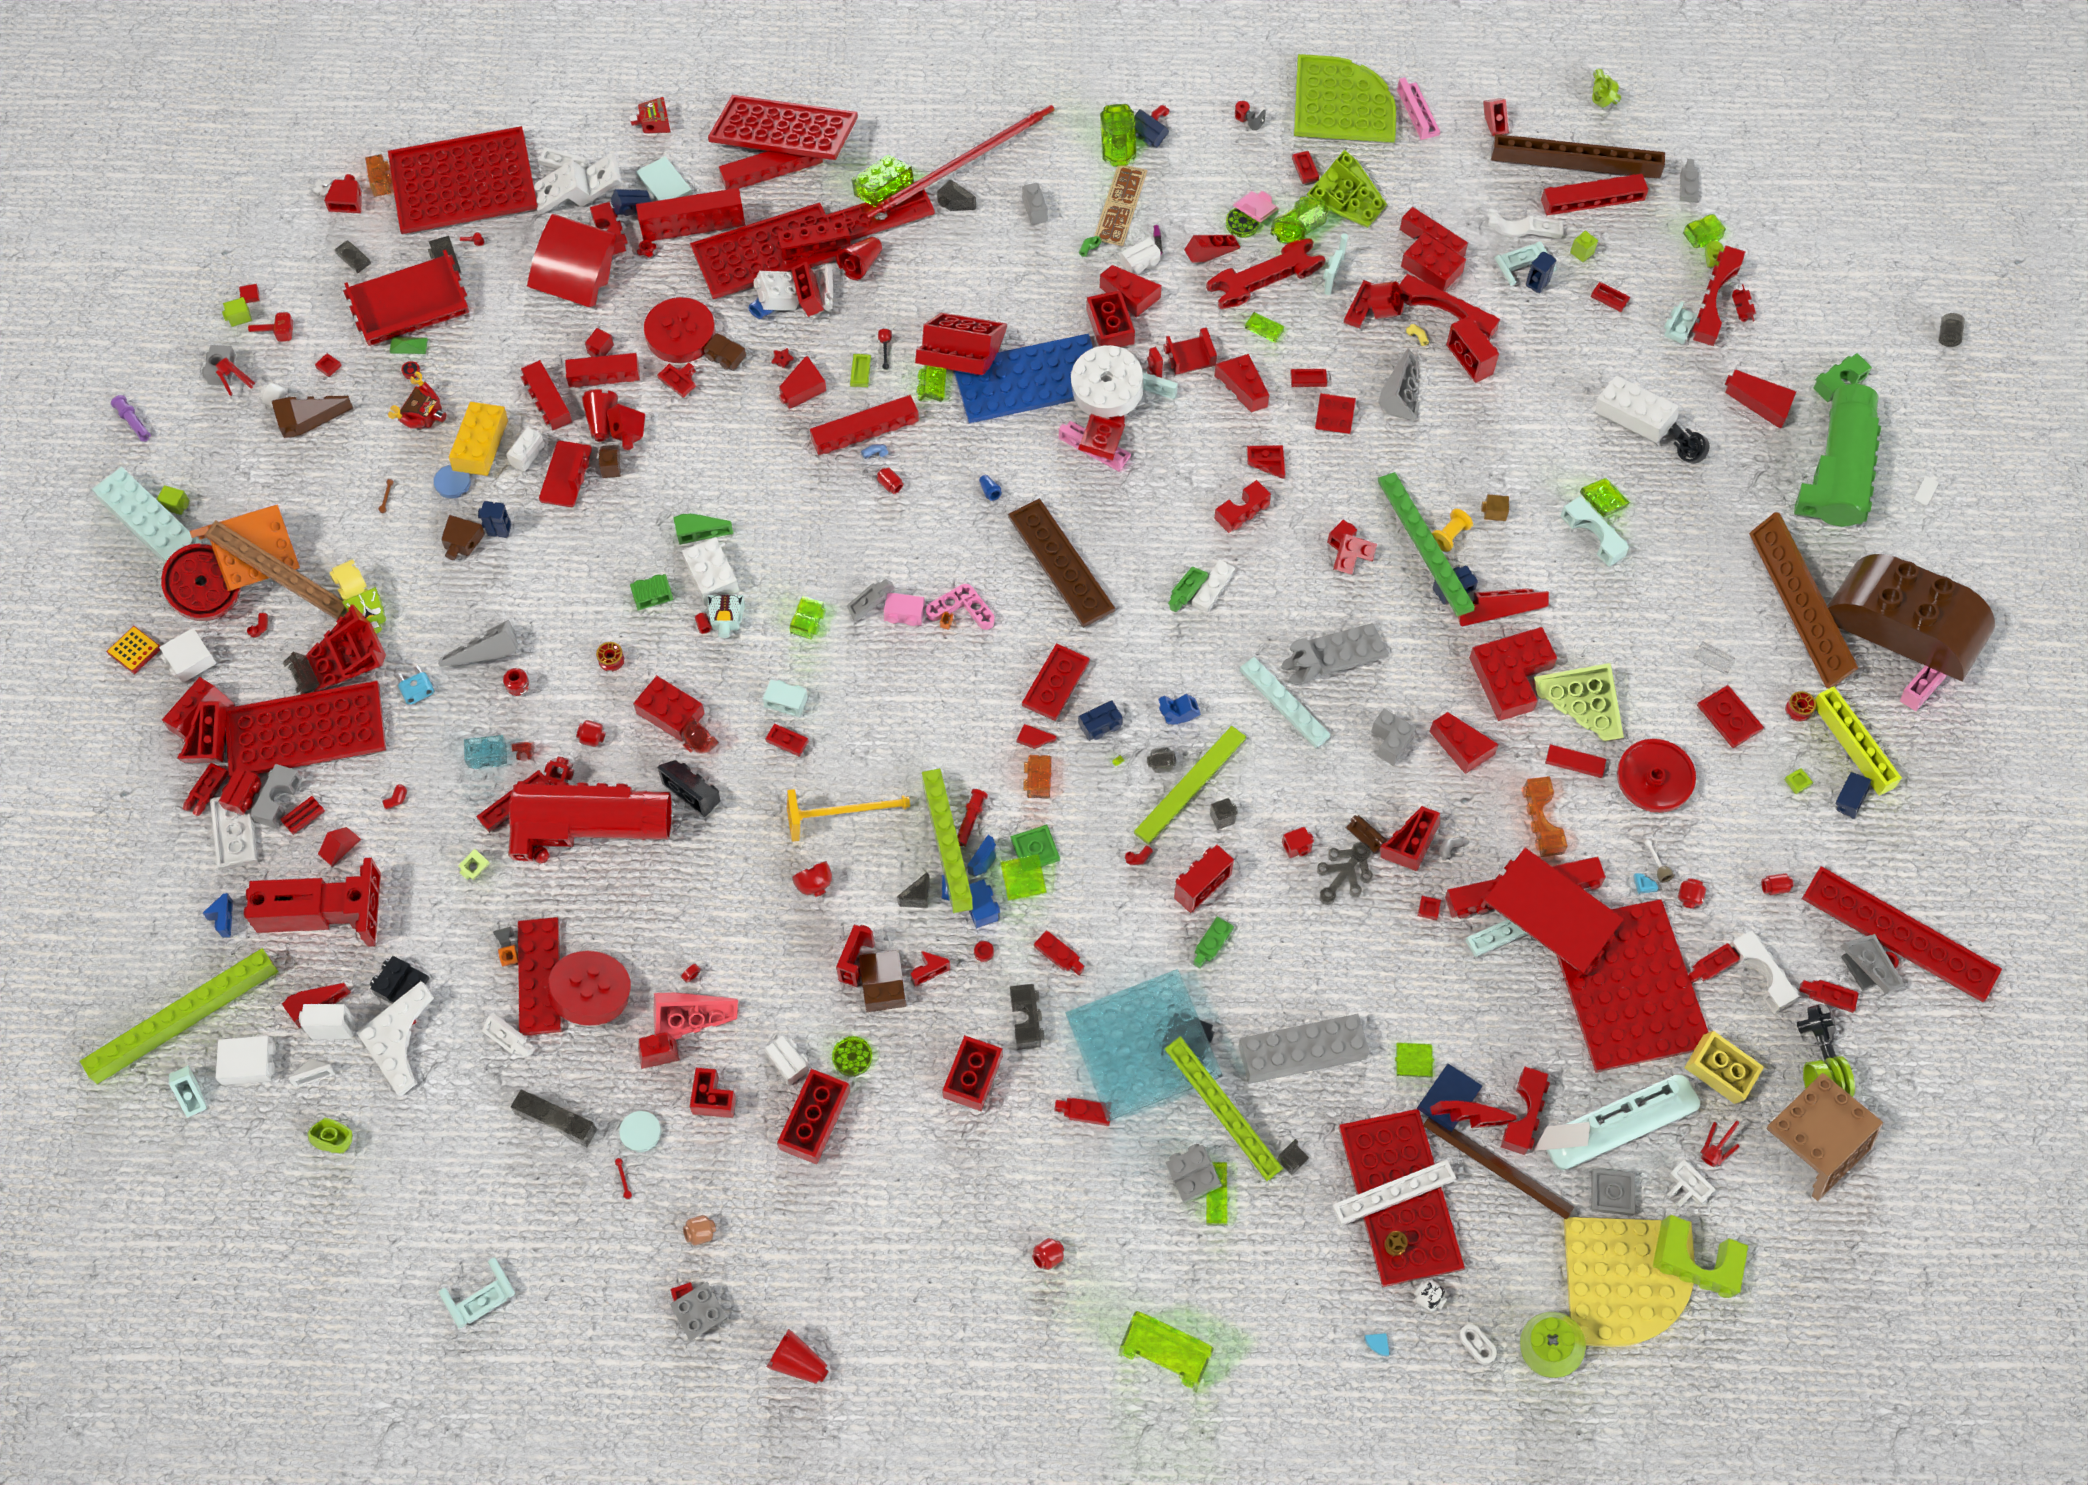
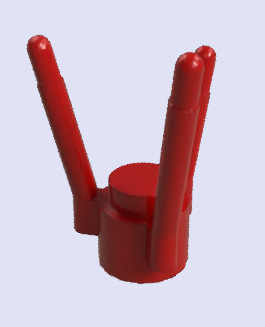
[216,357,255,396]
[1700,1121,1740,1167]

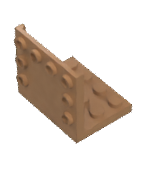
[1767,1073,1883,1201]

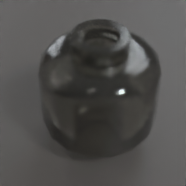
[1147,747,1176,773]

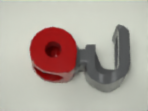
[1235,101,1266,130]

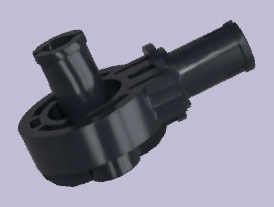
[1668,422,1710,464]
[1797,1004,1836,1061]

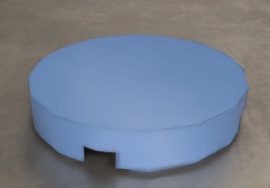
[434,465,471,499]

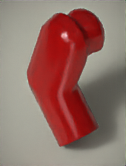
[1151,105,1169,121]

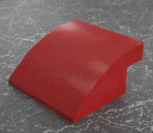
[527,214,616,307]
[915,312,1007,375]

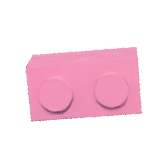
[884,593,925,626]

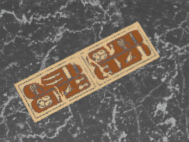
[1094,164,1148,246]

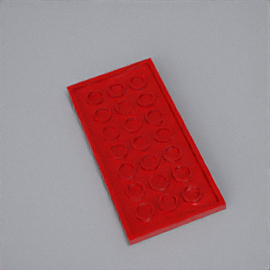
[708,95,858,160]
[225,681,386,778]
[1338,1109,1465,1287]

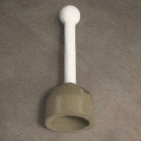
[1644,839,1674,883]

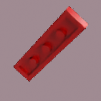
[476,770,551,833]

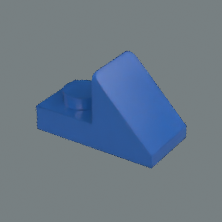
[203,893,233,938]

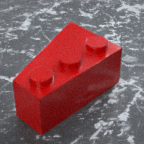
[1099,265,1162,318]
[1214,354,1269,412]
[177,701,227,763]
[1429,712,1499,774]
[1380,806,1440,871]

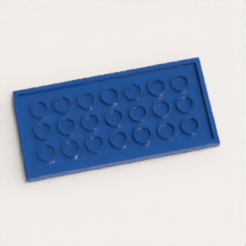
[953,333,1093,423]

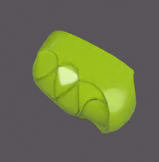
[307,1117,353,1154]

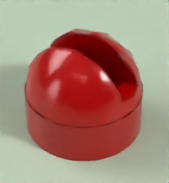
[533,846,549,863]

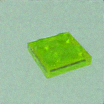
[1580,478,1630,517]
[1000,854,1047,901]

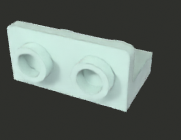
[1664,301,1698,344]

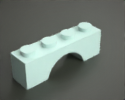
[1561,496,1629,567]

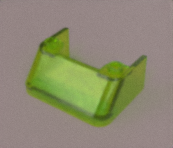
[1118,1311,1214,1393]

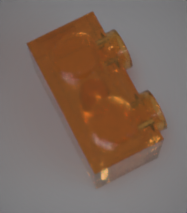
[365,154,392,197]

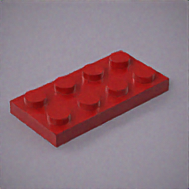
[1022,643,1090,721]

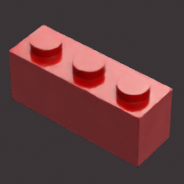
[791,261,824,317]

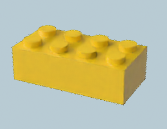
[449,402,508,476]

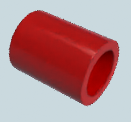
[695,613,712,634]

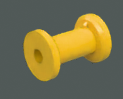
[1432,508,1473,552]

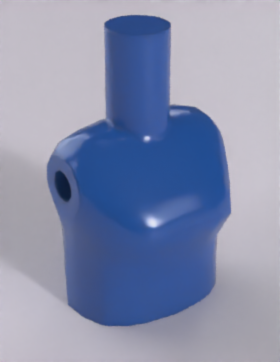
[748,298,774,319]

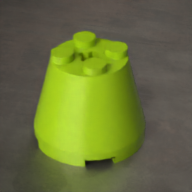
[1520,1312,1586,1378]

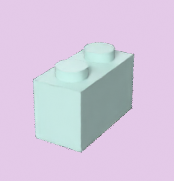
[763,680,808,718]

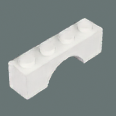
[1730,931,1799,1014]

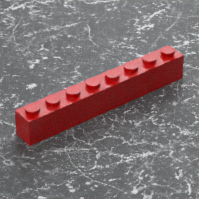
[1445,856,1606,919]

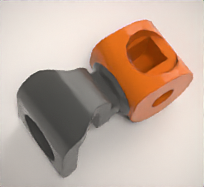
[493,927,518,967]

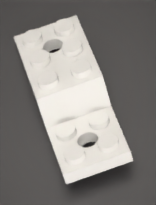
[534,153,621,214]

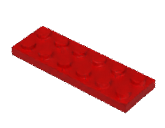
[518,917,561,1036]

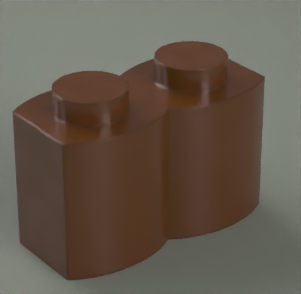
[704,333,746,371]

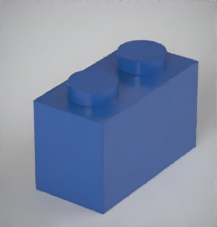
[969,879,1000,929]

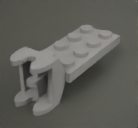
[1281,623,1389,685]

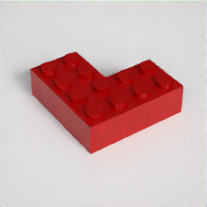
[1469,627,1557,721]

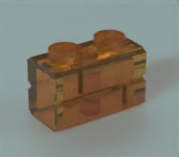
[1023,755,1052,799]

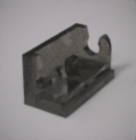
[283,651,320,694]

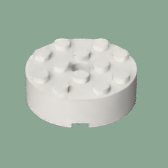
[1071,346,1143,419]

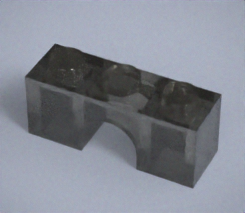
[1010,984,1045,1050]

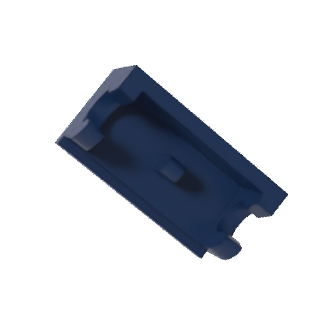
[1835,772,1872,819]

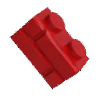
[218,768,262,815]

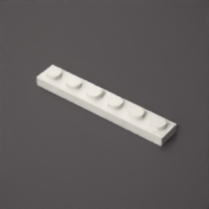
[1332,1160,1456,1226]

